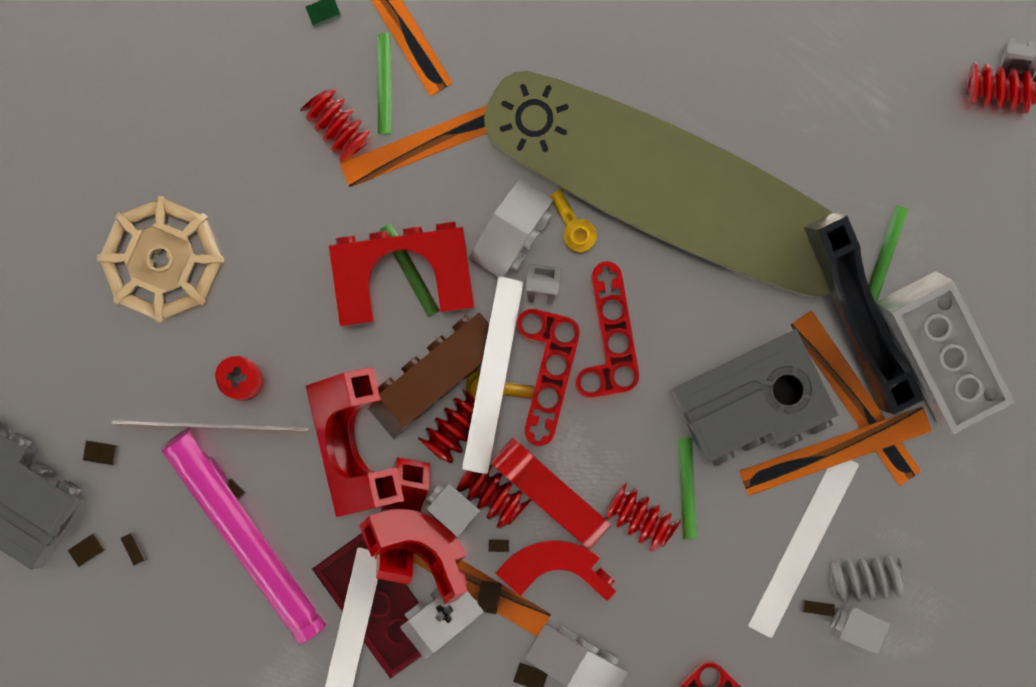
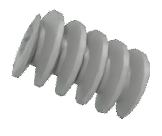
[831,556,903,603]

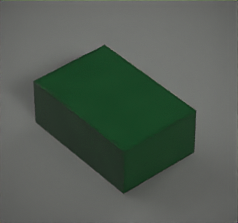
[305,0,341,27]

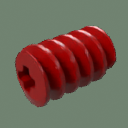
[967,62,1036,114]
[300,88,370,164]
[214,356,263,401]
[418,389,475,463]
[456,464,531,529]
[605,482,681,552]

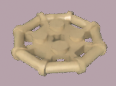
[97,196,224,322]

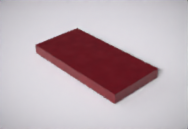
[312,533,422,679]

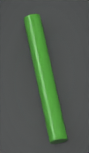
[377,33,391,135]
[869,205,908,304]
[380,223,440,317]
[679,438,697,539]

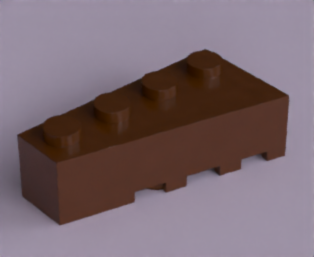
[368,312,489,439]

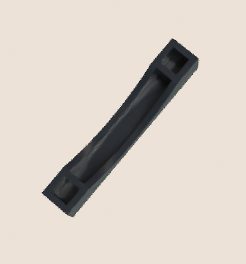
[804,213,924,415]

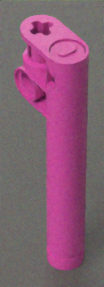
[161,427,326,644]

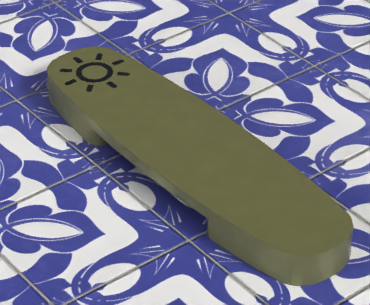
[484,71,857,299]

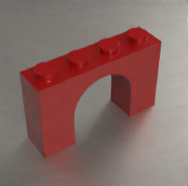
[329,222,474,326]
[305,367,404,517]

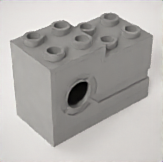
[875,271,1015,435]

